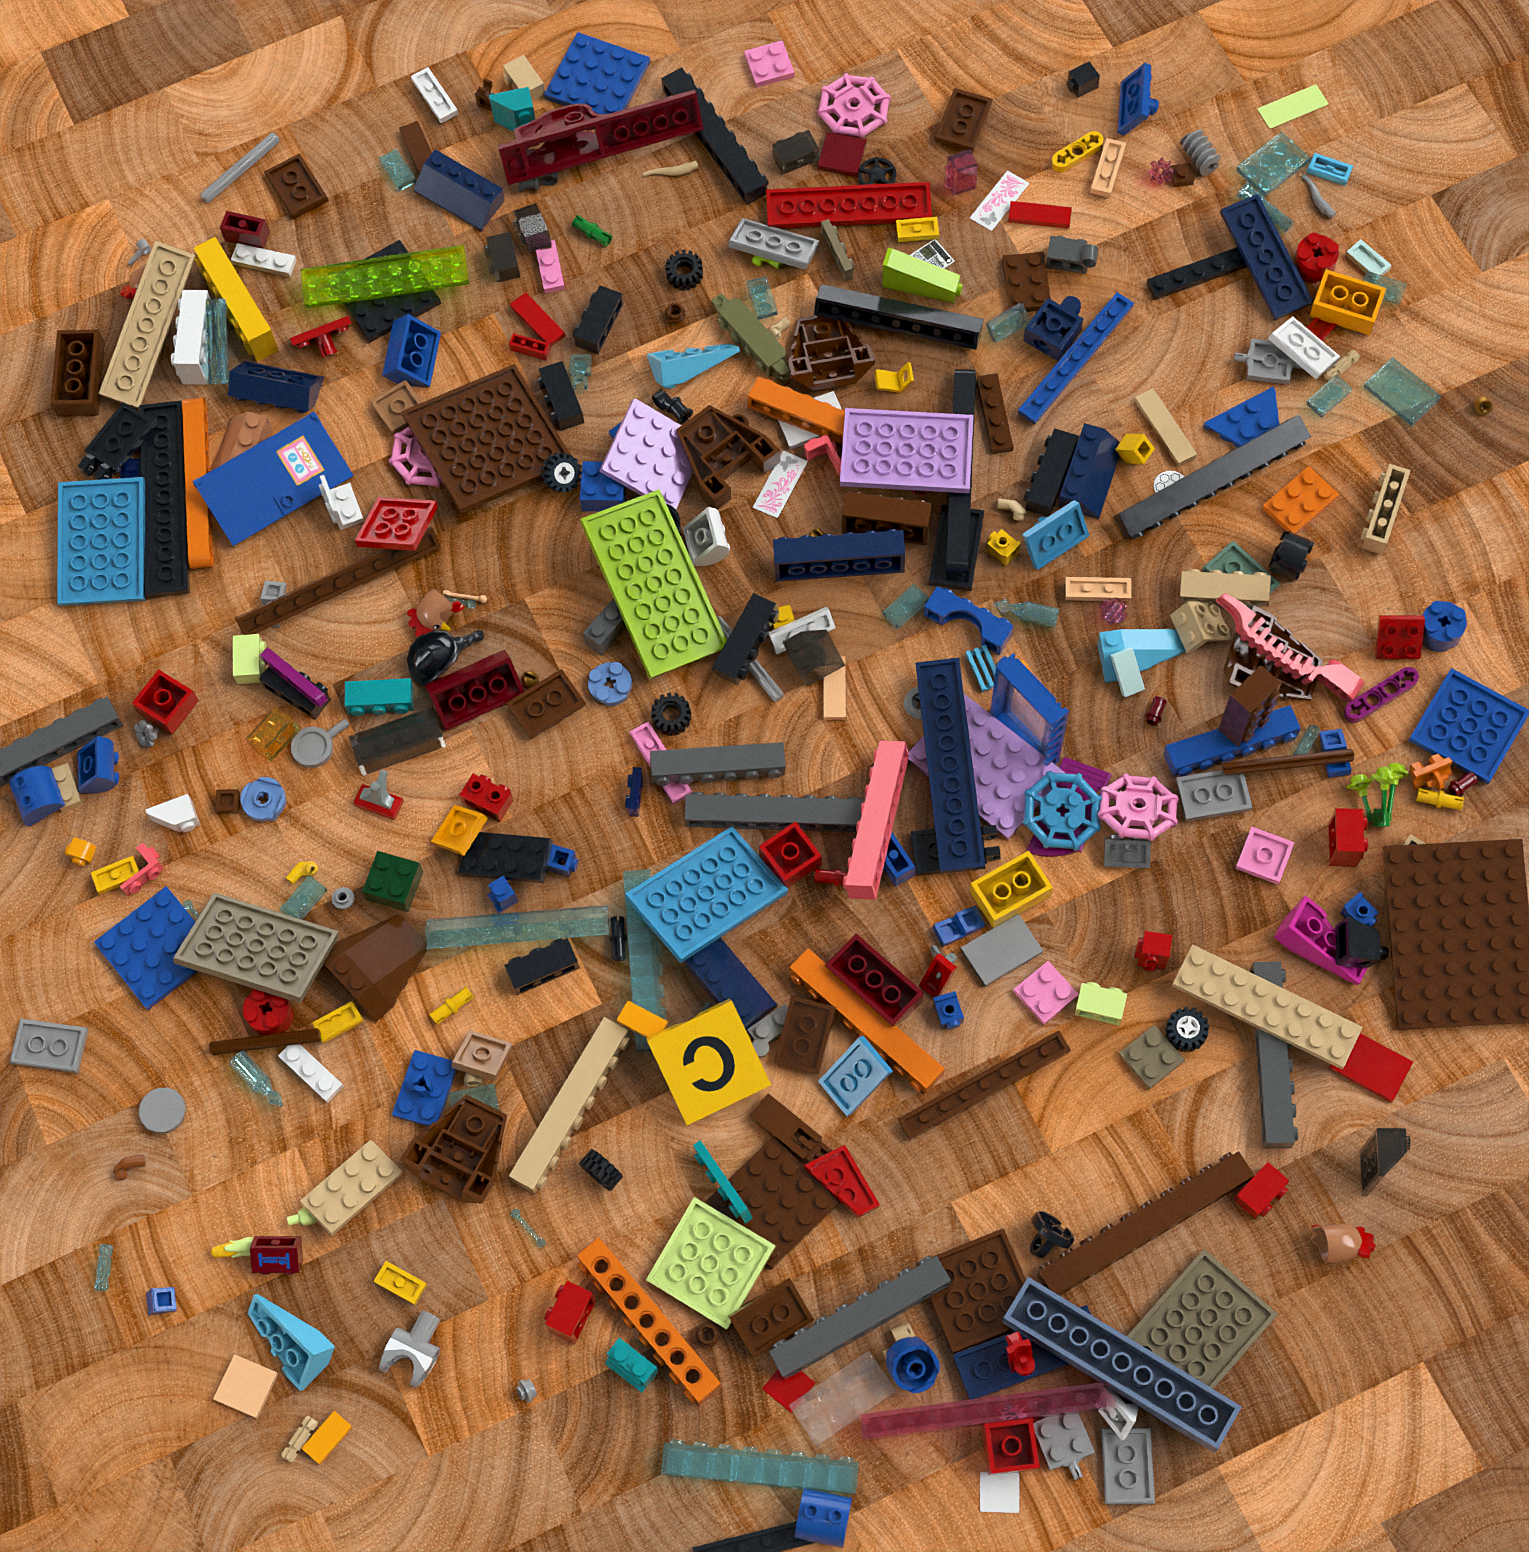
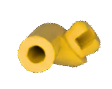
[285,861,318,885]

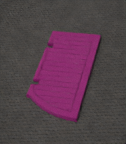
[1027,757,1112,857]

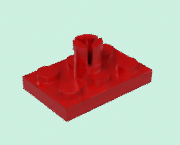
[289,315,352,358]

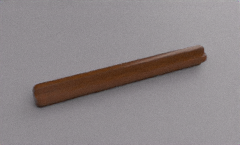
[209,1028,321,1055]

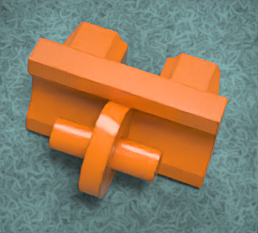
[1410,754,1452,791]

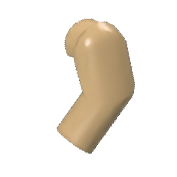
[767,317,791,340]

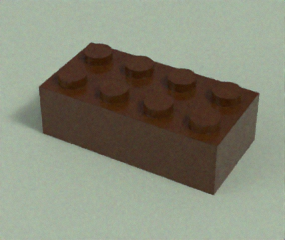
[50,329,105,416]
[842,491,932,545]
[1218,666,1281,747]

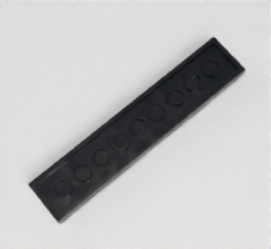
[139,400,190,598]

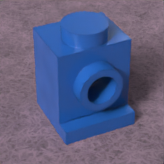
[546,845,579,877]
[487,876,518,913]
[1340,892,1379,927]
[933,991,964,1030]

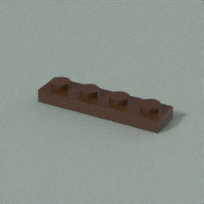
[976,373,1013,454]

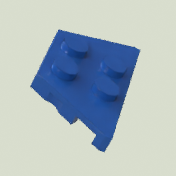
[1203,387,1279,448]

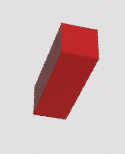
[509,333,551,361]

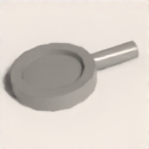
[291,718,350,768]

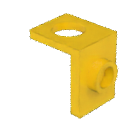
[874,362,914,393]

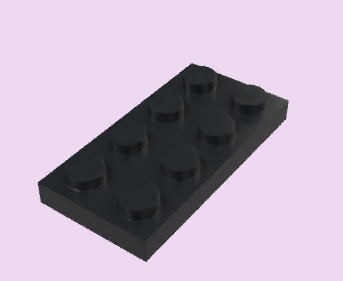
[929,505,985,591]
[458,832,553,883]

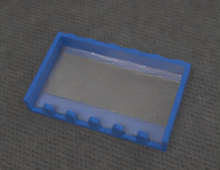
[990,653,1069,766]

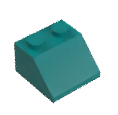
[489,87,535,131]

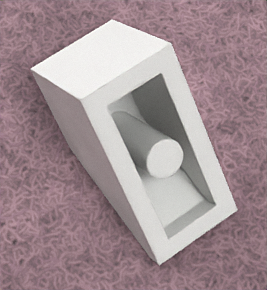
[145,794,200,833]

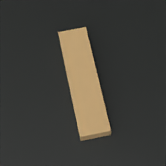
[1134,388,1197,466]

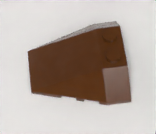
[788,316,875,391]
[1223,605,1323,700]
[323,914,430,1022]
[399,1095,507,1204]

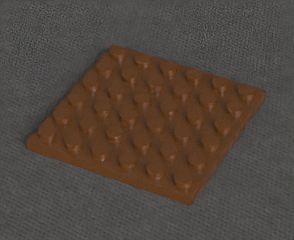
[402,364,571,514]

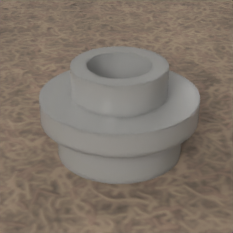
[332,887,355,910]
[516,1379,537,1403]

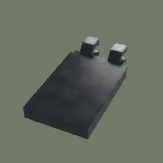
[78,402,157,480]
[910,825,1001,876]

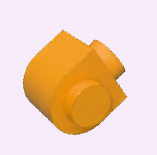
[65,837,97,867]

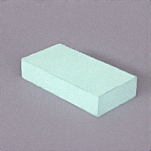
[1345,239,1391,282]
[1110,648,1145,697]

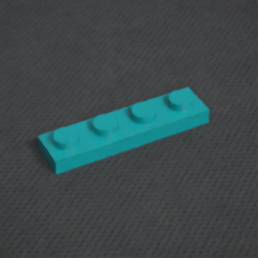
[693,1140,753,1224]

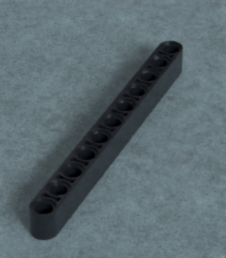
[946,369,976,573]

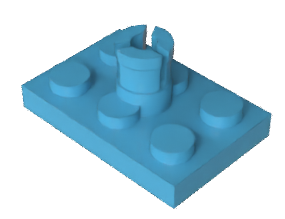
[1022,500,1090,570]
[818,1036,893,1116]

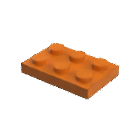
[1262,466,1340,534]

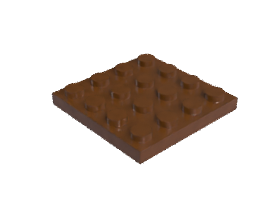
[706,1136,839,1270]
[916,1228,1026,1354]

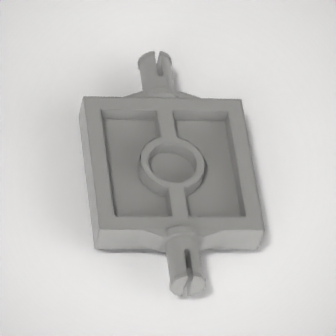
[1234,339,1303,385]
[1033,1398,1095,1481]

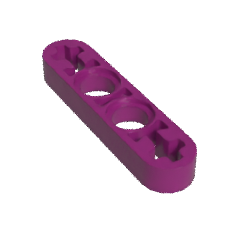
[259,647,328,708]
[1344,667,1419,723]

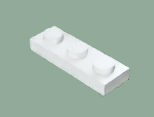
[411,67,458,123]
[231,243,297,277]
[769,607,836,654]
[278,1044,344,1103]

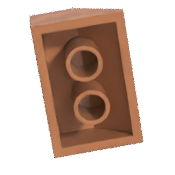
[212,412,272,470]

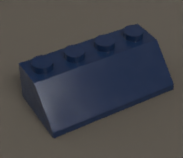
[414,149,504,231]
[228,361,324,413]
[1058,423,1120,519]
[684,937,778,1031]

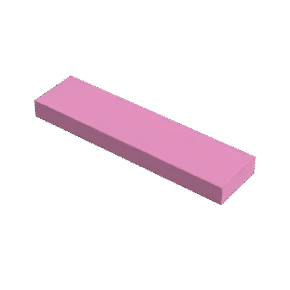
[629,721,692,805]

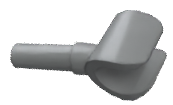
[127,239,151,266]

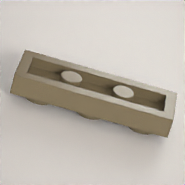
[821,219,855,282]

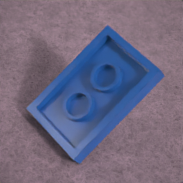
[1118,63,1159,136]
[392,1050,457,1127]

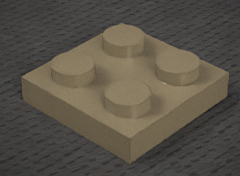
[1119,1025,1185,1090]

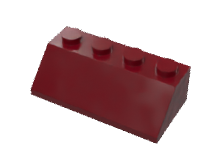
[425,649,525,731]
[825,933,924,1027]

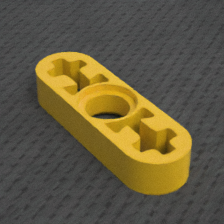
[1052,131,1103,173]

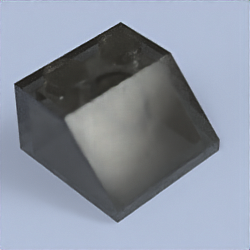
[783,629,845,687]

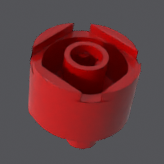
[1293,232,1339,283]
[243,989,294,1036]

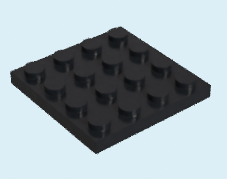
[328,240,441,343]

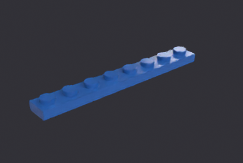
[1018,292,1134,425]

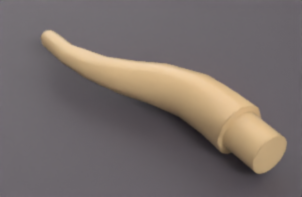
[642,161,699,177]

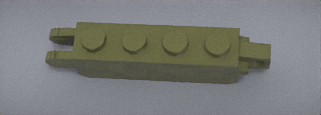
[711,294,790,383]

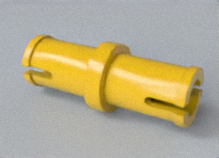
[1416,788,1464,811]
[429,986,475,1025]

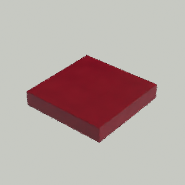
[818,132,867,177]

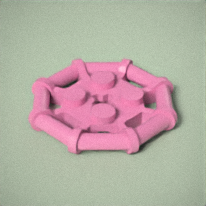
[817,73,891,138]
[389,427,442,488]
[1098,773,1179,841]

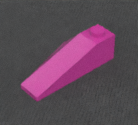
[1274,895,1367,985]

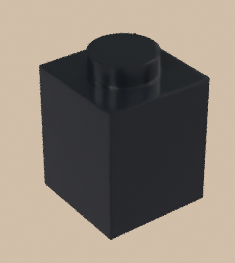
[1067,61,1100,98]

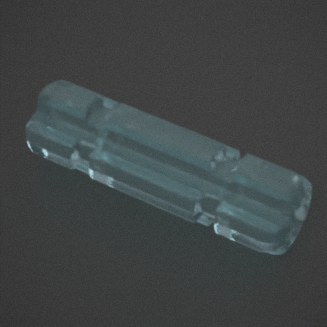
[1293,724,1320,755]
[94,1244,113,1291]

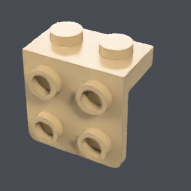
[1170,601,1231,653]

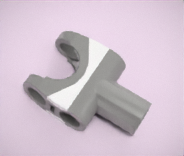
[379,1310,441,1388]

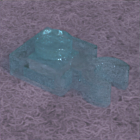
[570,354,592,390]

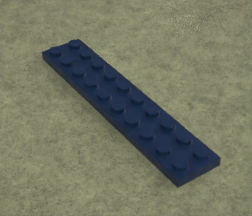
[915,657,986,874]

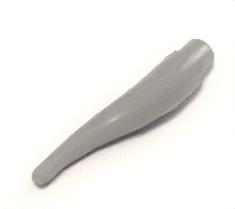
[1302,175,1337,219]

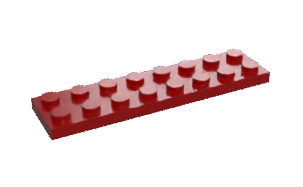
[766,182,932,229]

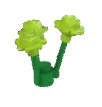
[1346,763,1409,827]

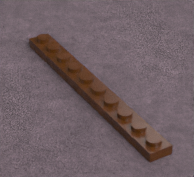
[235,527,441,635]

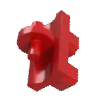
[1005,1332,1035,1376]

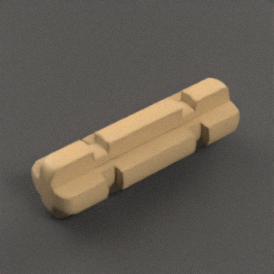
[1324,350,1360,382]
[281,1416,318,1462]

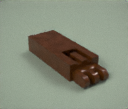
[750,1093,832,1163]

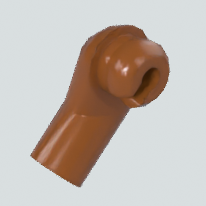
[113,1155,145,1181]

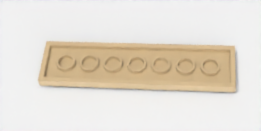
[99,241,195,409]
[1172,944,1363,1069]

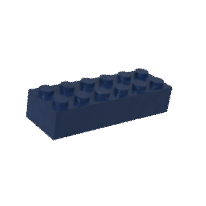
[773,529,905,582]

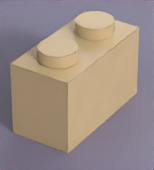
[503,55,545,102]

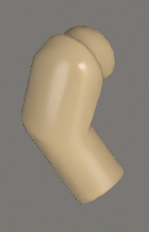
[997,498,1026,521]

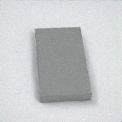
[728,218,820,270]

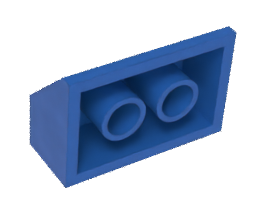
[382,314,441,388]

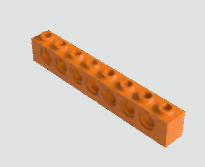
[577,1237,722,1406]

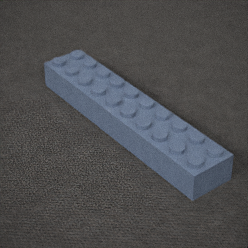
[1002,1277,1242,1453]

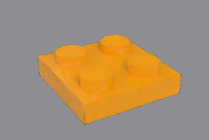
[431,805,488,856]

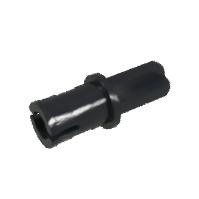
[609,916,627,962]

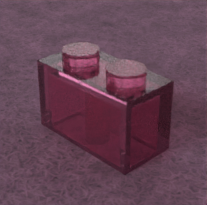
[944,149,978,196]

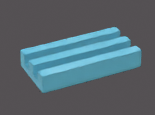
[1307,153,1353,186]
[965,645,996,692]

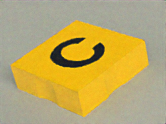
[646,998,771,1125]

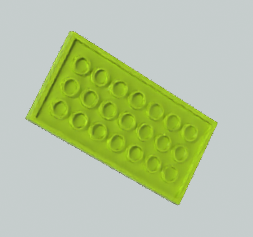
[580,489,727,679]

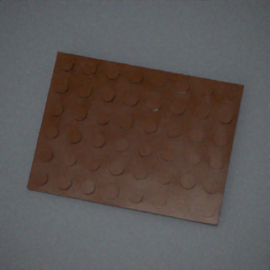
[1382,839,1529,1030]

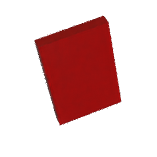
[1329,1033,1413,1103]

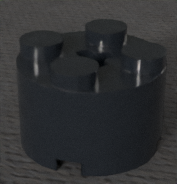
[1268,530,1314,580]

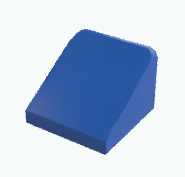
[146,1287,177,1315]

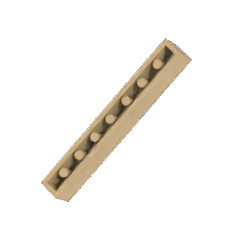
[509,1017,631,1194]

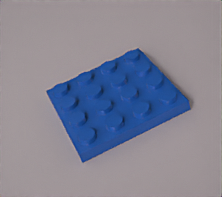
[544,32,650,114]
[1408,668,1529,784]
[94,886,198,1010]

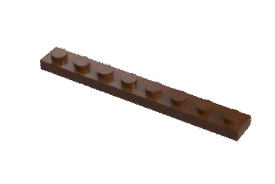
[898,1031,1071,1141]

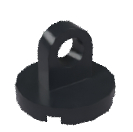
[1030,1211,1075,1259]

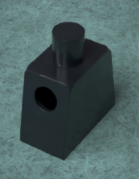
[1335,917,1389,968]

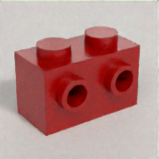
[459,773,514,822]
[1134,931,1172,971]

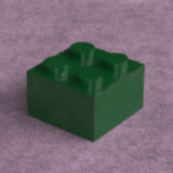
[362,851,424,912]

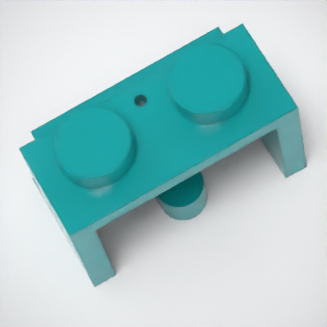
[605,1338,659,1393]

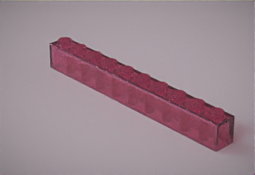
[860,1382,1107,1441]

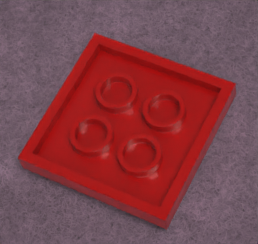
[355,497,438,551]

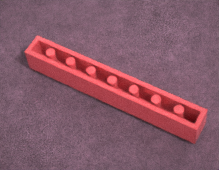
[843,741,909,900]

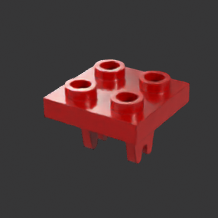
[1375,615,1425,659]

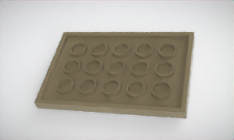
[173,893,339,1003]
[1127,1249,1278,1389]

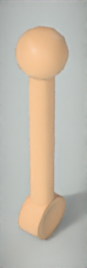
[442,590,487,603]

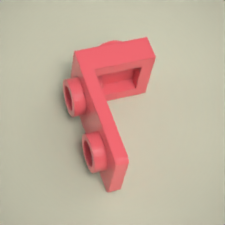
[804,435,842,476]
[120,843,164,896]

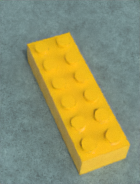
[193,237,279,362]

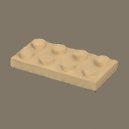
[300,1140,403,1236]

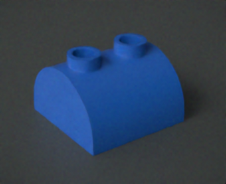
[77,736,119,794]
[9,766,65,827]
[795,1488,852,1548]

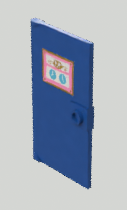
[192,411,354,546]

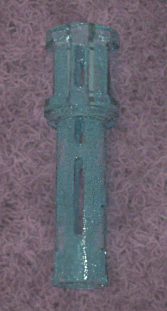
[1237,182,1294,232]

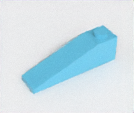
[647,343,740,388]
[1097,629,1186,683]
[248,1294,335,1391]

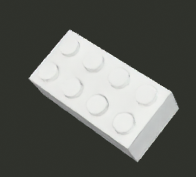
[171,290,216,385]

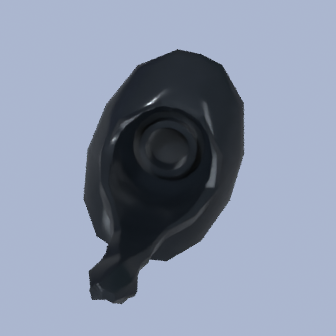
[407,630,485,685]

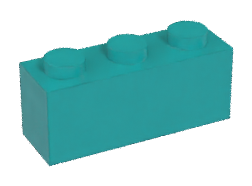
[345,678,414,716]

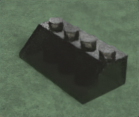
[349,707,446,776]
[1360,1128,1411,1197]

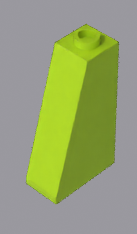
[882,248,963,303]

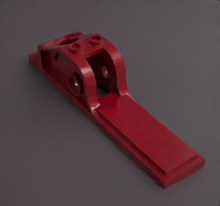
[497,90,704,185]

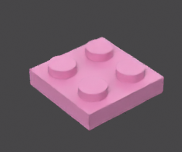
[744,41,794,88]
[1235,827,1295,885]
[1013,961,1079,1025]

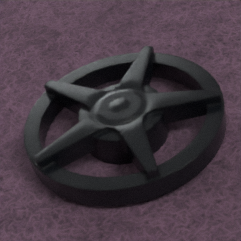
[858,157,896,185]

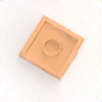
[213,1354,278,1419]

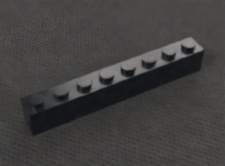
[661,67,769,205]
[814,284,984,350]

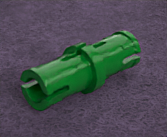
[572,215,613,247]

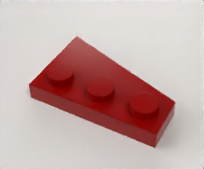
[803,1144,880,1218]

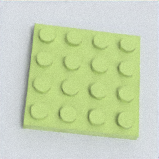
[646,1197,776,1329]

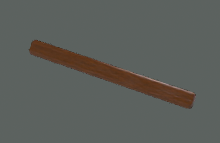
[1222,749,1354,776]

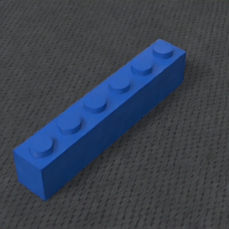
[1163,705,1301,777]

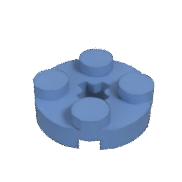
[588,662,632,706]
[240,777,286,822]

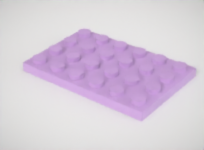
[840,408,974,493]
[908,694,1065,840]

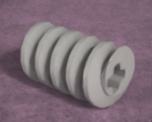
[1180,129,1221,176]

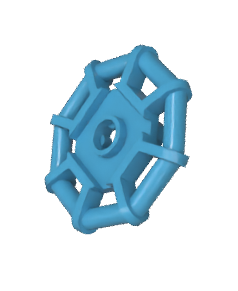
[1022,770,1102,851]

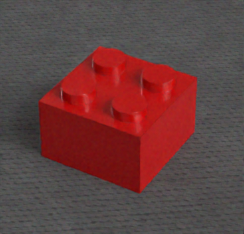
[132,669,199,735]
[1328,808,1368,867]
[759,821,822,888]
[544,1281,597,1344]
[981,1418,1040,1476]

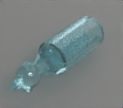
[993,599,1060,628]
[229,1051,283,1107]

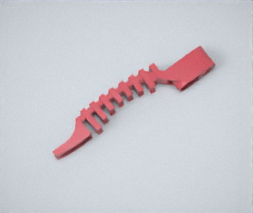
[1215,593,1364,702]

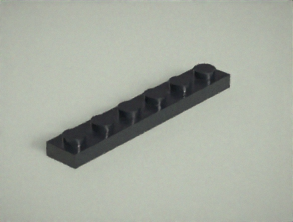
[1146,247,1247,300]

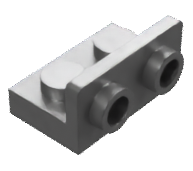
[1104,833,1151,868]

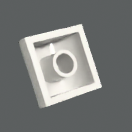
[683,507,730,566]

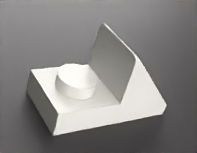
[1094,1387,1139,1440]

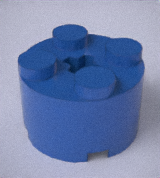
[1422,601,1467,652]
[886,1336,940,1393]

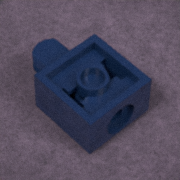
[1023,296,1083,362]

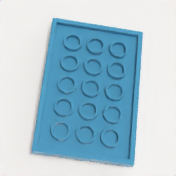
[57,477,145,606]
[625,826,788,963]

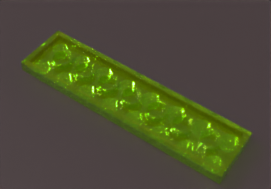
[300,245,470,309]

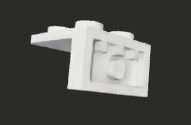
[319,475,364,530]

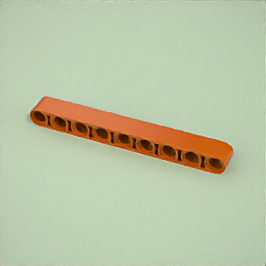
[182,397,214,569]

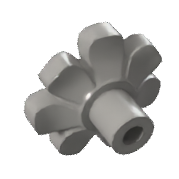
[134,720,159,748]

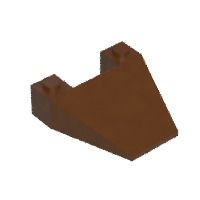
[677,405,781,510]

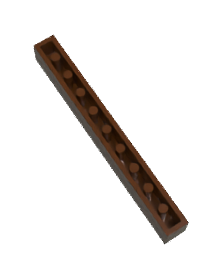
[1037,1151,1255,1296]

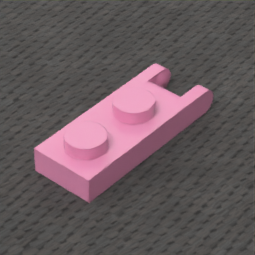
[535,240,565,293]

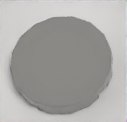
[139,1088,186,1134]

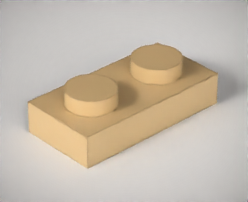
[52,763,83,812]

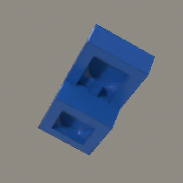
[1319,729,1352,778]
[932,906,986,947]

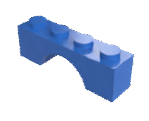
[924,586,1014,655]

